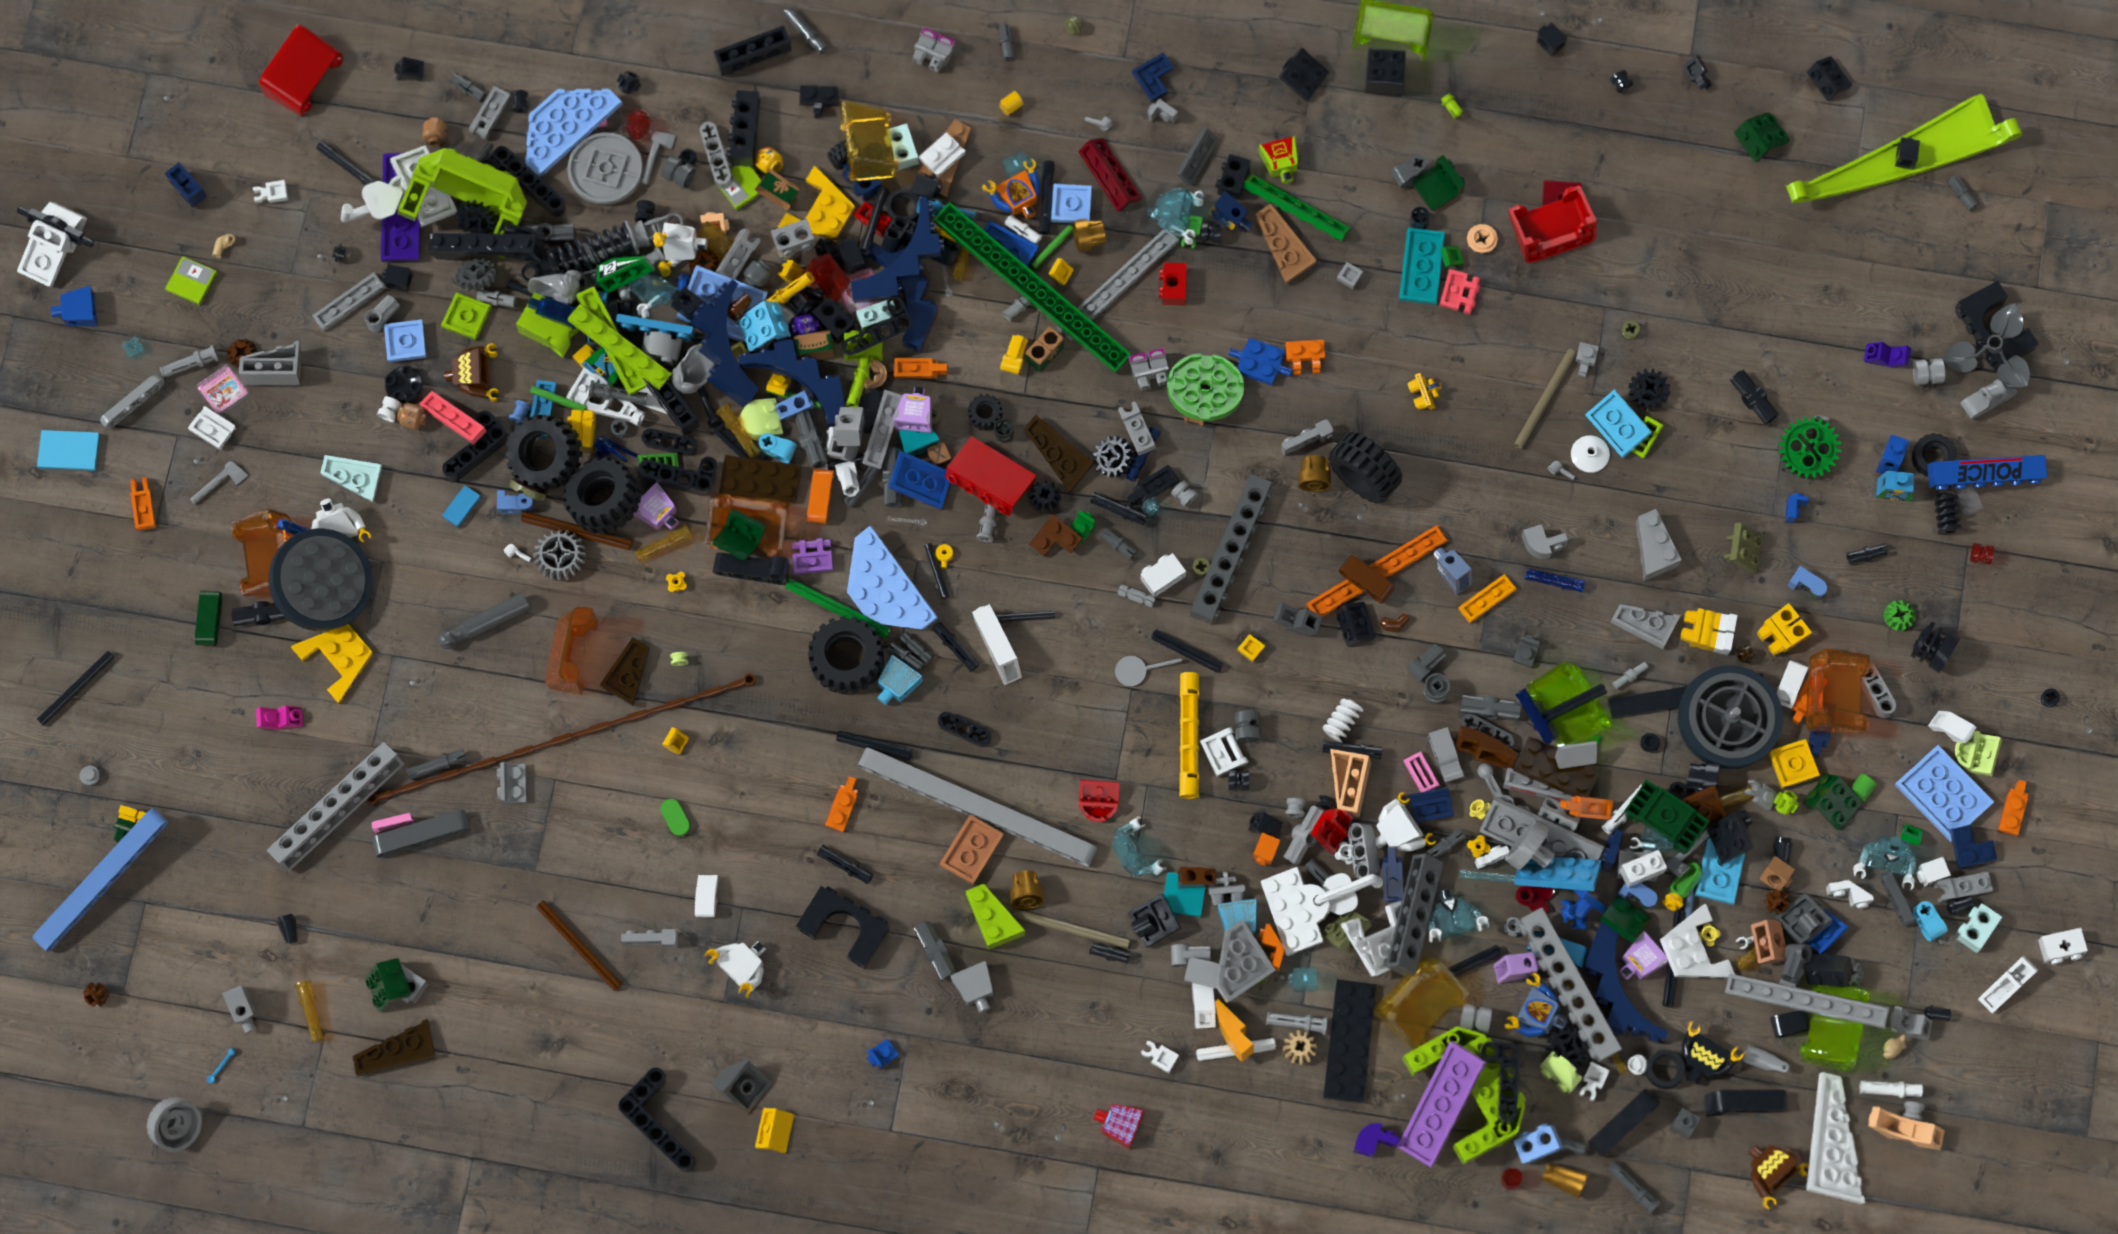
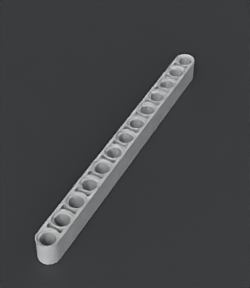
[857,748,1098,867]

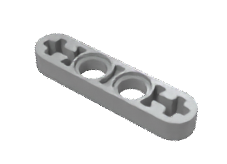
[700,122,732,188]
[100,374,165,429]

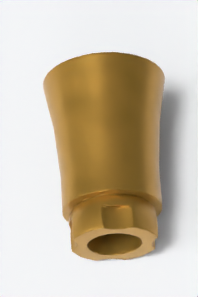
[1542,1162,1589,1200]

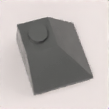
[711,1059,773,1114]

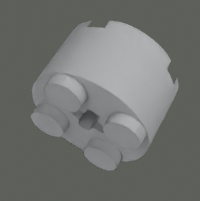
[641,332,683,368]

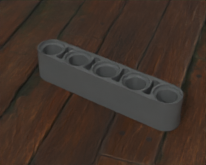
[372,810,470,858]

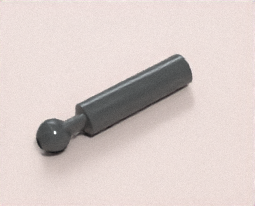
[438,592,531,649]

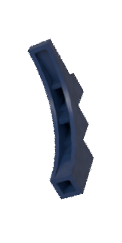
[851,197,945,304]
[861,242,938,353]
[690,279,759,407]
[737,338,845,427]
[1582,922,1668,1044]

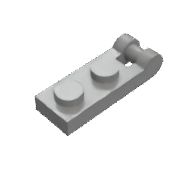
[469,86,511,140]

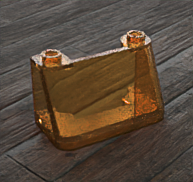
[705,494,791,557]
[231,508,293,597]
[545,606,598,695]
[1806,648,1871,734]

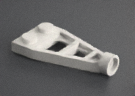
[566,368,645,426]

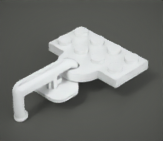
[340,145,457,227]
[1261,867,1383,956]

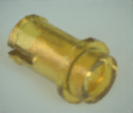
[1735,947,1758,971]

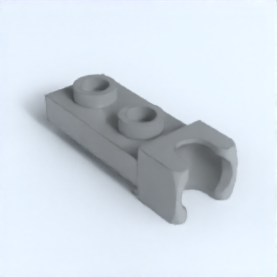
[715,229,760,280]
[1118,402,1156,456]
[1281,419,1334,456]
[1933,872,1993,903]
[621,929,678,948]

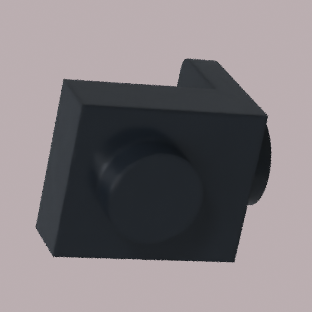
[1248,812,1283,838]

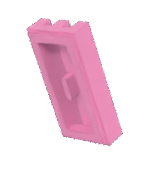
[1403,751,1440,792]
[371,813,414,834]

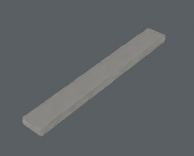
[1057,227,1179,341]
[1725,974,1889,1029]

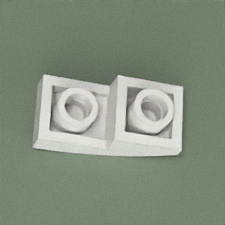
[695,875,719,917]

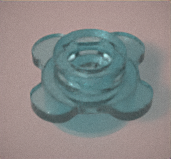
[121,336,144,358]
[1142,496,1160,516]

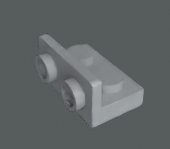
[497,762,527,805]

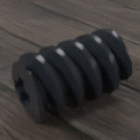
[1934,492,1962,535]

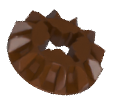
[689,250,719,274]
[226,338,257,368]

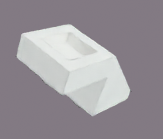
[1777,660,1808,709]
[1928,711,1977,743]
[1826,880,1874,909]
[1192,983,1216,1029]

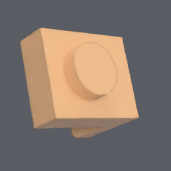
[701,212,729,237]

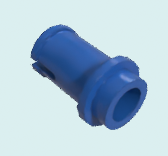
[676,274,691,291]

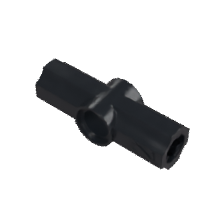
[1730,370,1779,425]
[231,601,286,626]

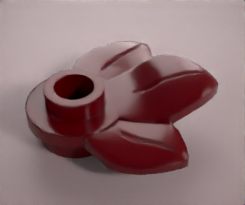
[1515,886,1555,913]

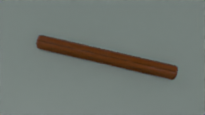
[521,511,633,551]
[537,901,622,991]

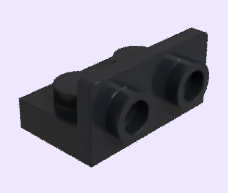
[1807,56,1852,101]
[1336,602,1376,647]

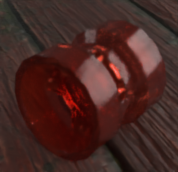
[1970,543,1994,565]
[1500,1167,1523,1191]

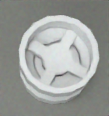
[377,396,402,422]

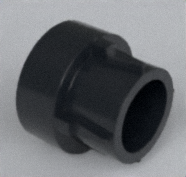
[1686,762,1720,792]

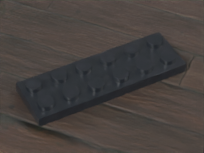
[1323,979,1377,1104]

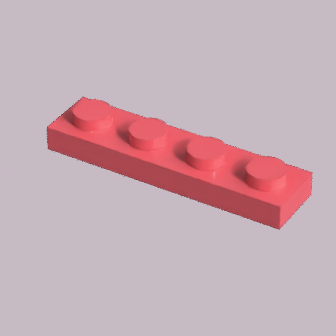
[419,391,486,445]

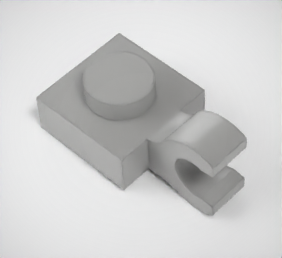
[1575,342,1599,377]

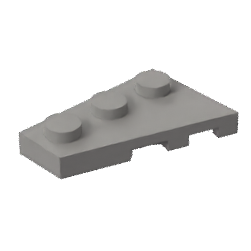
[1610,604,1681,649]

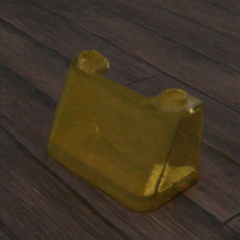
[840,101,899,181]
[1373,957,1470,1050]

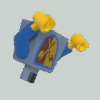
[1505,973,1568,1037]

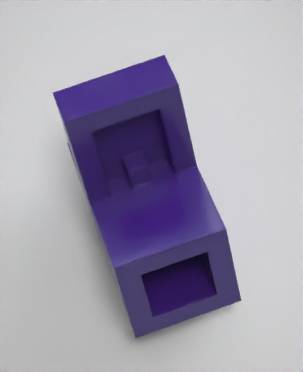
[1353,1123,1400,1158]

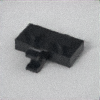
[799,85,838,118]

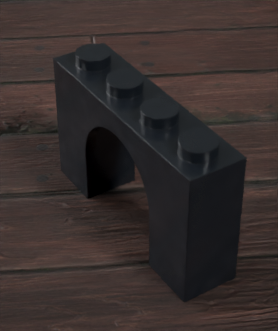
[1955,281,2039,371]
[796,886,890,970]

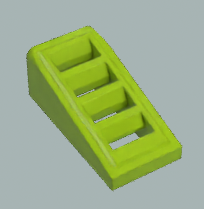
[1631,415,1664,458]

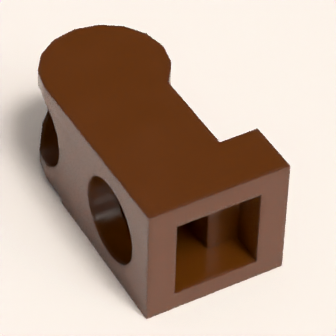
[1178,867,1216,889]

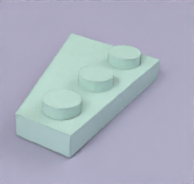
[321,455,382,503]

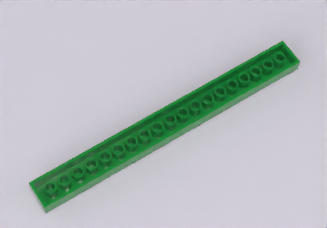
[934,202,1131,374]

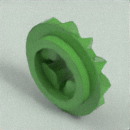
[1884,600,1916,631]

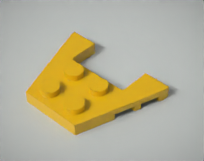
[778,166,855,240]
[291,624,373,704]

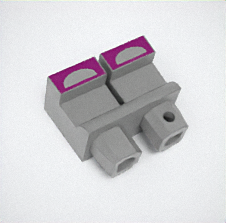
[913,27,956,72]
[1129,348,1169,391]

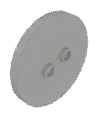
[567,132,643,205]

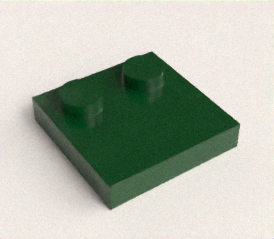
[1600,895,1651,943]

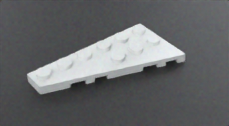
[1806,1072,1865,1205]

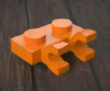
[1285,340,1325,375]

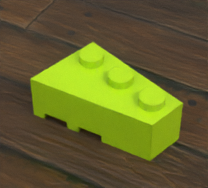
[965,884,1025,950]

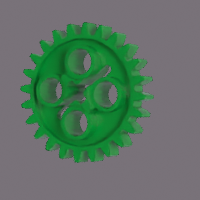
[1778,416,1842,479]

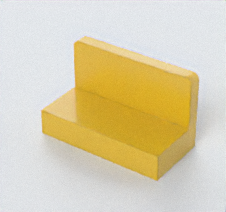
[755,1108,794,1153]

